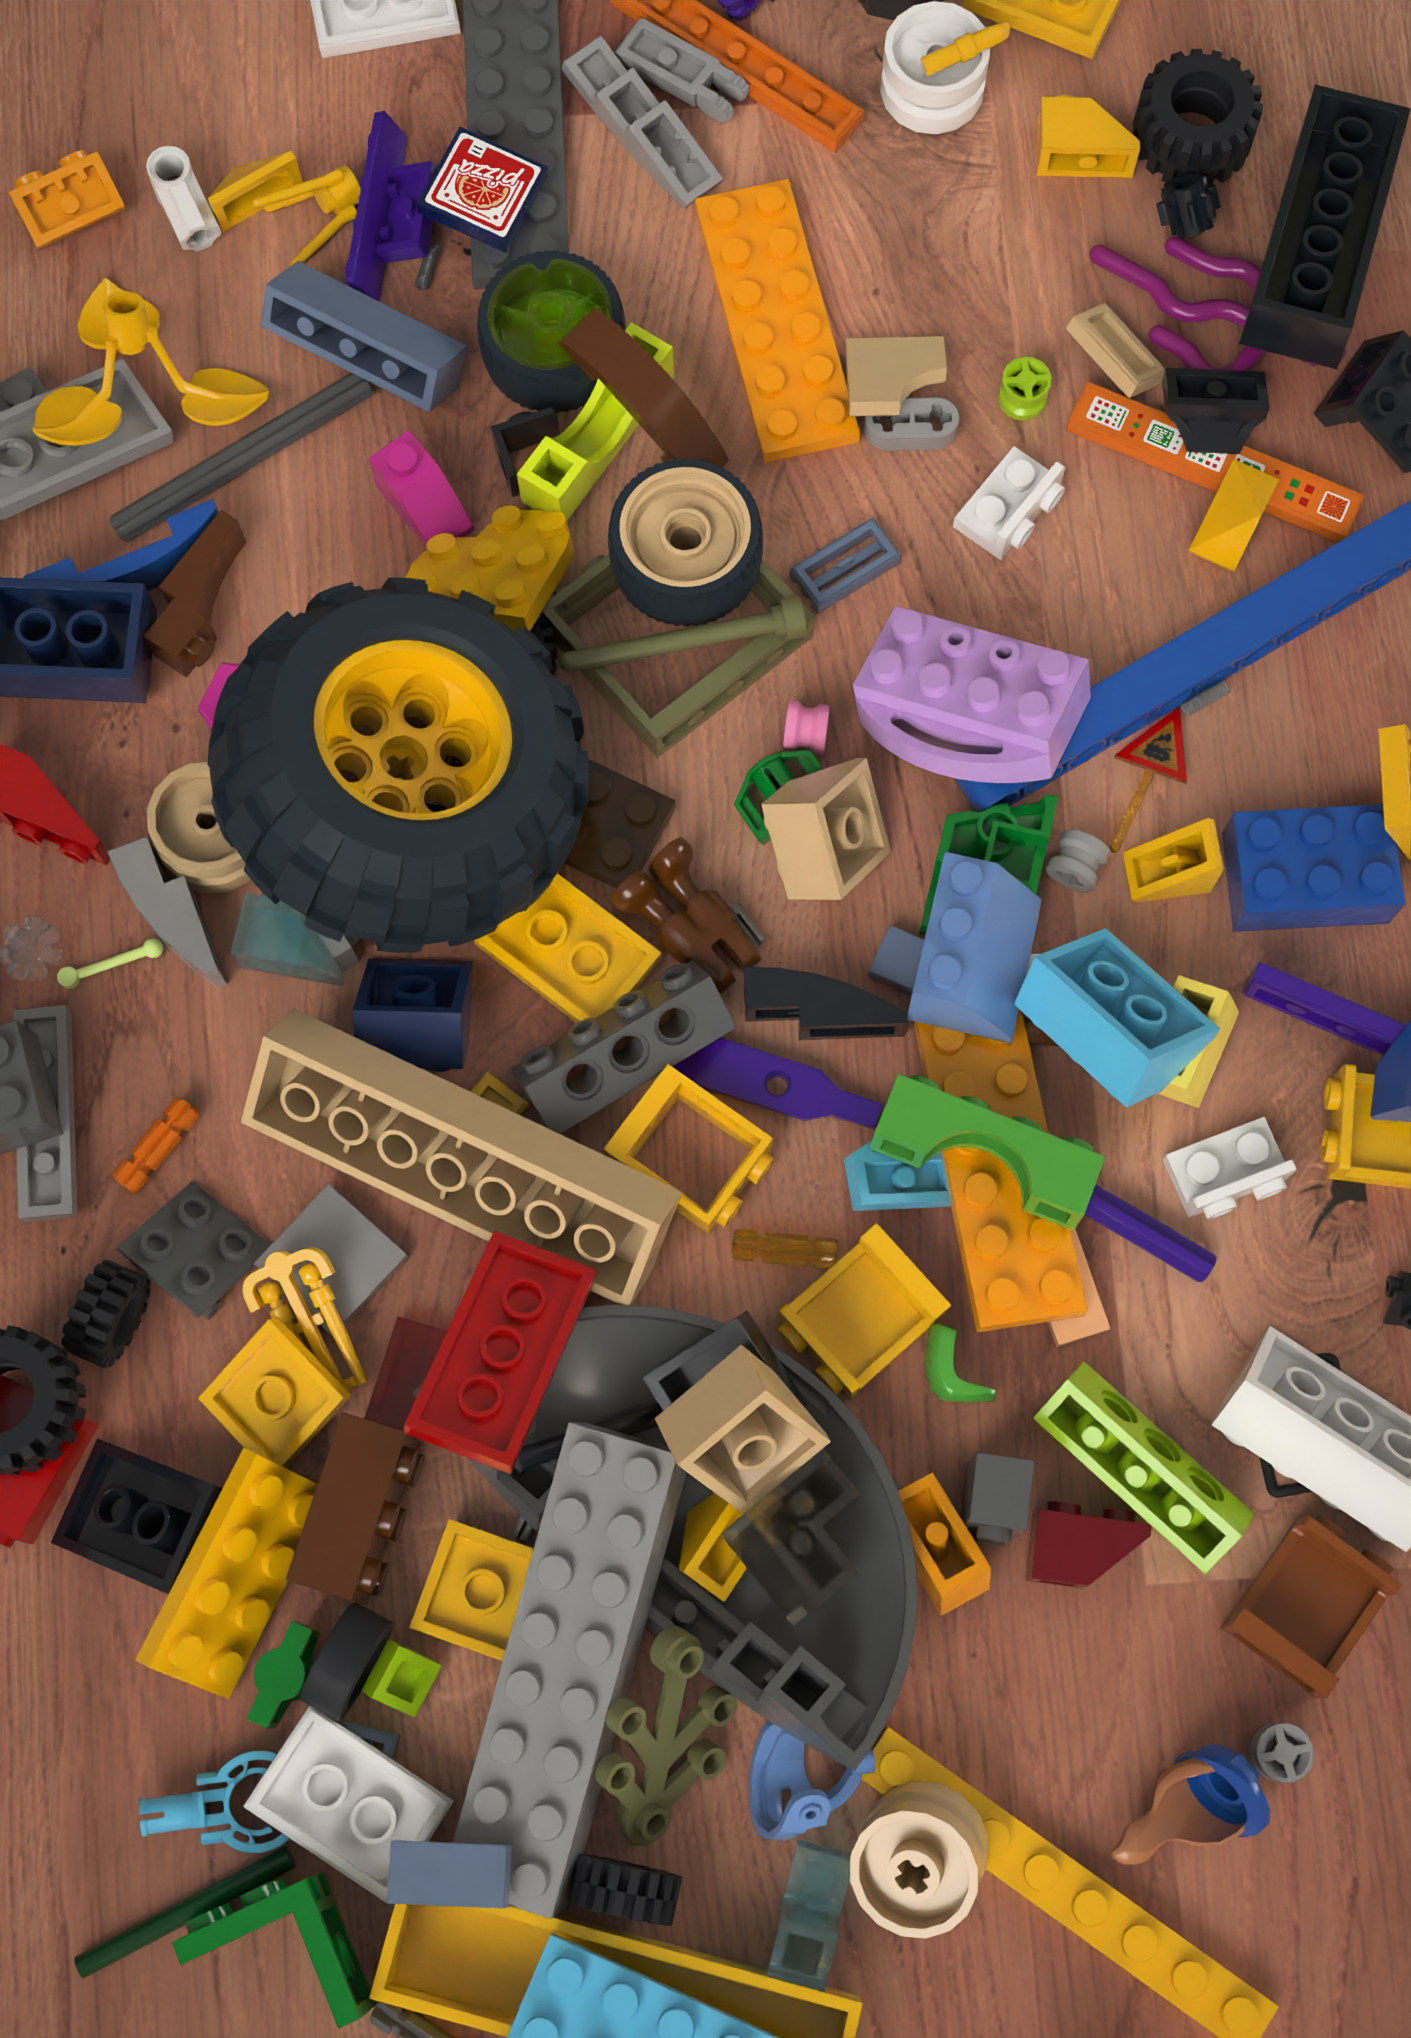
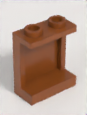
[1221,1515,1402,1698]

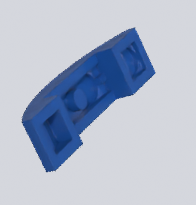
[23,499,219,591]

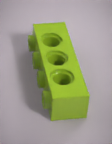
[1033,1362,1255,1575]

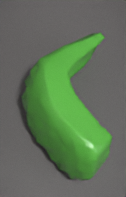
[924,1322,996,1403]

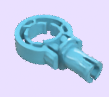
[139,1751,290,1853]

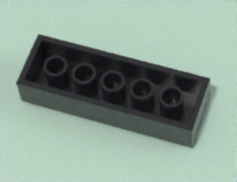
[1239,84,1411,370]

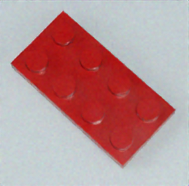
[404,1231,597,1474]

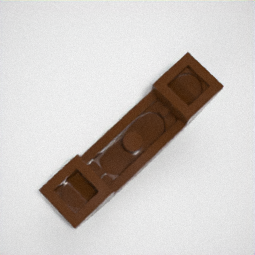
[558,307,729,467]

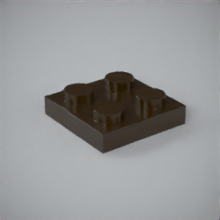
[564,759,676,888]

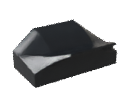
[1162,368,1269,454]

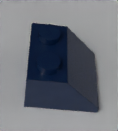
[353,959,473,1072]

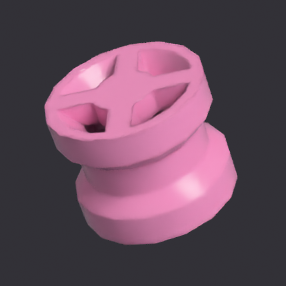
[783,700,830,755]

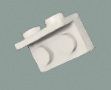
[953,446,1066,560]
[1162,1117,1297,1220]

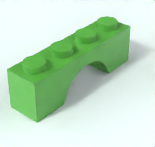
[869,1074,1106,1231]

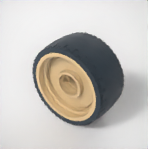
[608,458,763,627]

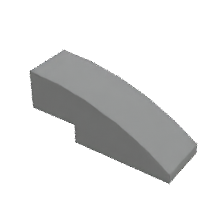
[107,837,228,988]

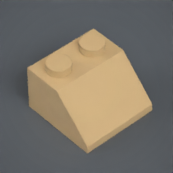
[761,757,891,900]
[655,1345,831,1514]

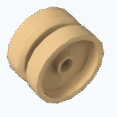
[147,762,251,894]
[850,1781,988,1939]

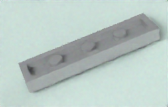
[13,1005,78,1222]

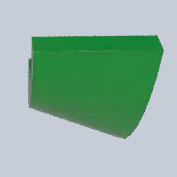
[919,795,1058,935]

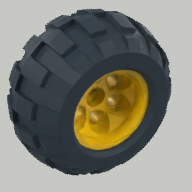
[207,577,590,953]

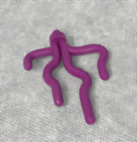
[1089,236,1347,371]

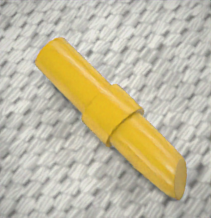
[920,22,1010,77]

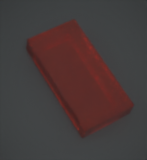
[364,1316,447,1439]

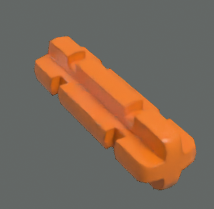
[113,1097,200,1193]

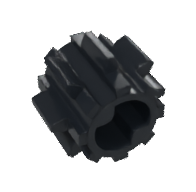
[1156,172,1221,238]

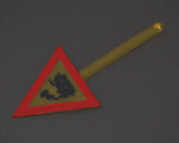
[1109,706,1187,853]

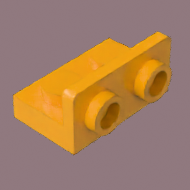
[9,150,125,250]

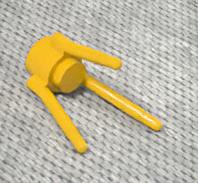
[253,165,361,266]

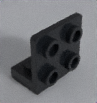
[1313,330,1411,473]

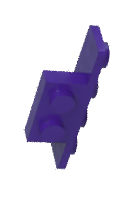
[345,111,441,301]

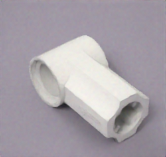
[146,146,221,252]

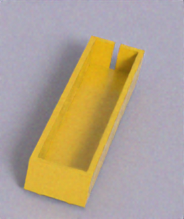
[369,1904,863,2038]

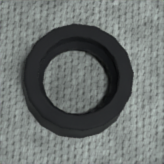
[300,1602,393,1721]

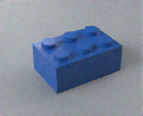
[1222,804,1405,932]

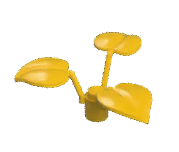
[32,278,270,446]

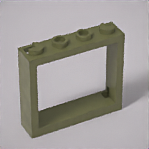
[541,554,815,759]

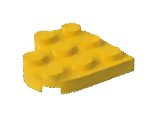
[405,505,575,631]

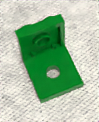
[172,1872,377,2029]

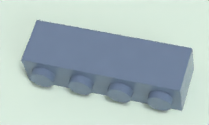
[261,261,467,412]

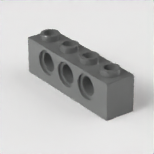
[510,960,737,1134]

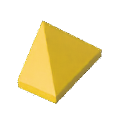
[208,151,303,233]
[1188,459,1279,573]
[679,1493,787,1602]

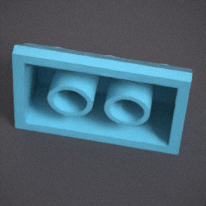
[1014,928,1220,1108]

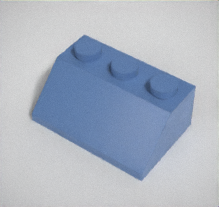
[907,852,1042,1043]

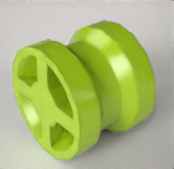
[998,357,1052,421]

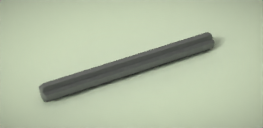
[110,373,373,542]

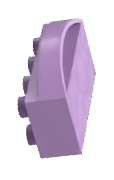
[853,606,1091,783]

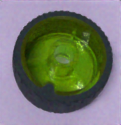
[477,250,626,413]

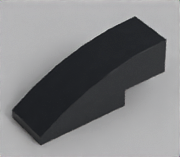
[744,967,908,1040]

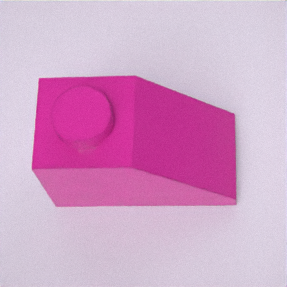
[368,431,475,547]

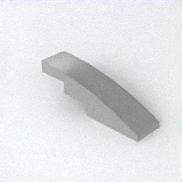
[561,36,723,209]

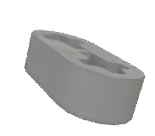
[864,397,960,451]

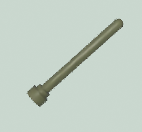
[559,595,808,672]

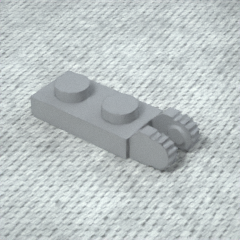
[614,18,750,123]

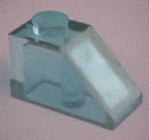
[230,893,344,986]

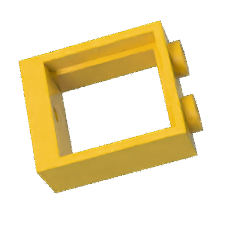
[603,1064,775,1235]

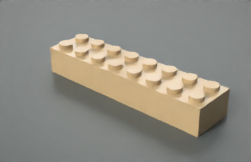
[241,1008,682,1305]

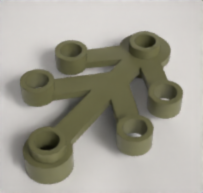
[595,1626,737,1846]

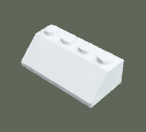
[1212,1326,1411,1552]

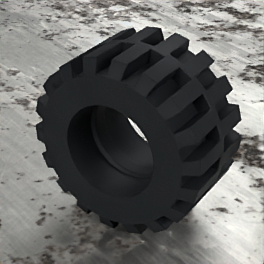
[1132,49,1263,186]
[0,1325,87,1475]

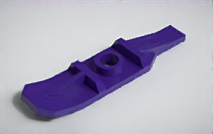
[672,1038,883,1130]

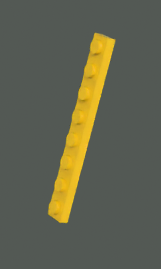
[861,1727,1279,2038]

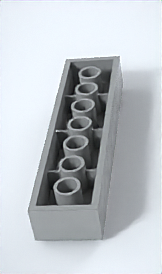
[453,1422,687,1919]

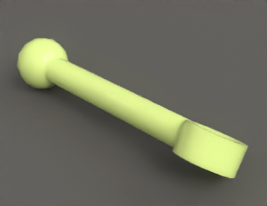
[57,938,163,989]

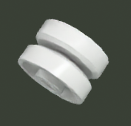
[880,1,990,134]

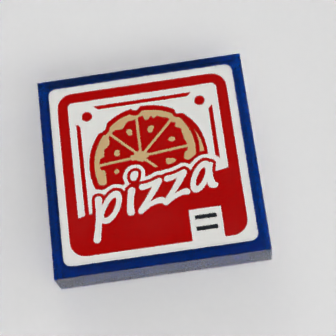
[417,126,548,253]

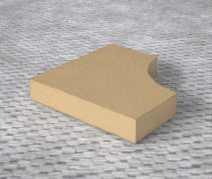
[845,336,947,416]

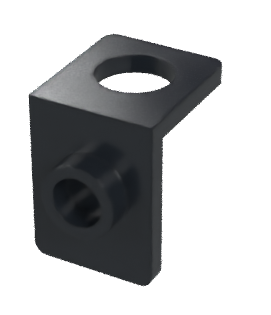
[491,407,560,497]

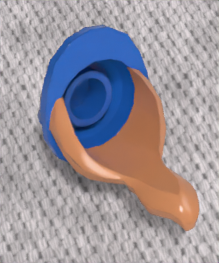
[1110,1744,1270,1865]

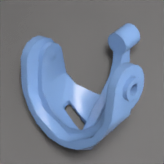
[749,1721,875,1842]

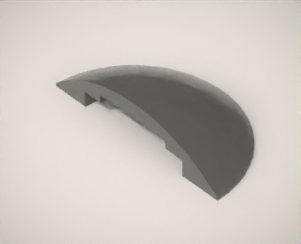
[413,1305,918,1771]

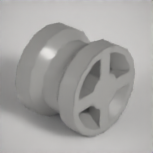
[1046,829,1111,893]
[1248,1723,1314,1783]

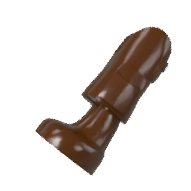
[610,837,761,994]

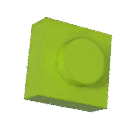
[361,1639,442,1717]

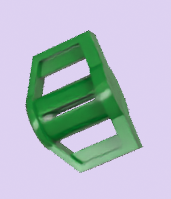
[734,750,824,845]
[247,1621,320,1729]

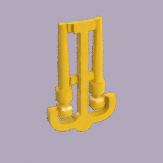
[242,1247,368,1391]

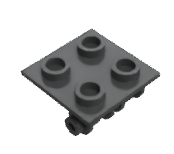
[117,1181,270,1320]

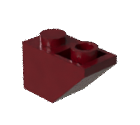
[1025,1501,1152,1588]

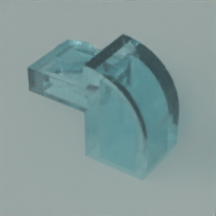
[766,1839,851,1992]

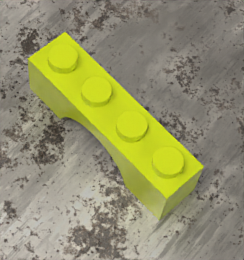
[517,322,674,521]

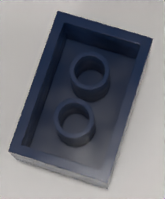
[0,577,157,703]

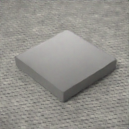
[253,1184,409,1336]

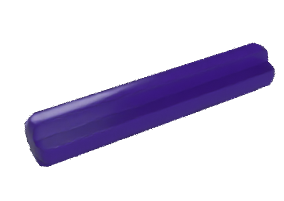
[1084,1184,1217,1283]

